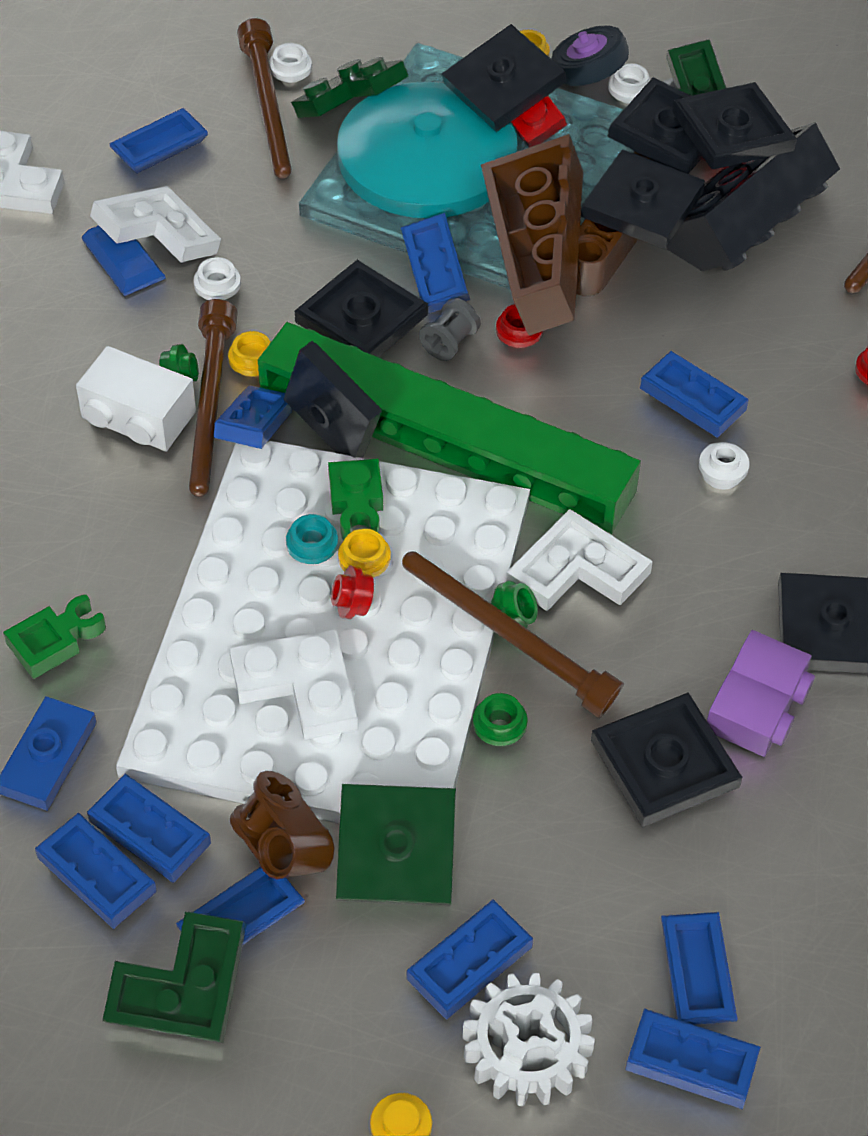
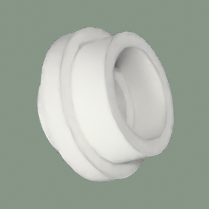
[269,43,312,83]
[608,63,651,104]
[194,257,241,300]
[699,442,750,489]

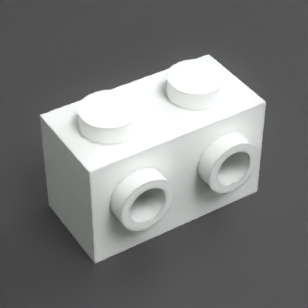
[76,346,196,452]

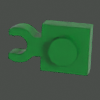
[328,458,383,541]
[3,594,106,679]

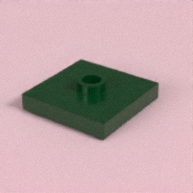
[336,784,456,905]

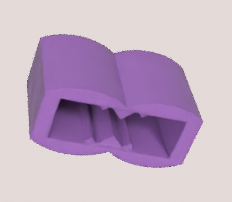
[707,630,815,757]

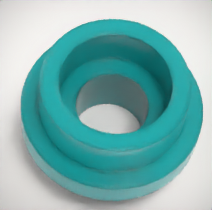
[286,514,338,564]

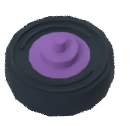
[551,25,629,86]

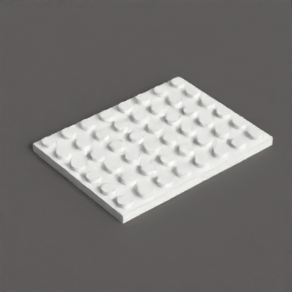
[116,441,530,823]

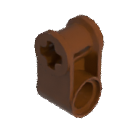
[230,771,335,879]

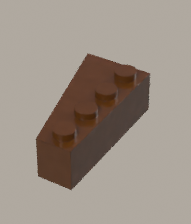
[481,134,583,335]

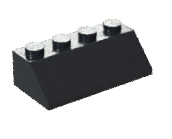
[666,122,840,271]

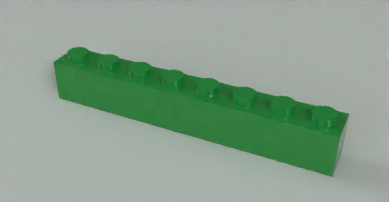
[258,322,641,534]

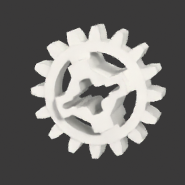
[463,973,595,1106]

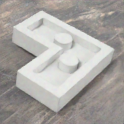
[0,131,64,214]
[90,186,221,262]
[506,509,653,611]
[229,629,358,740]

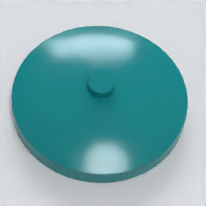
[337,82,517,219]

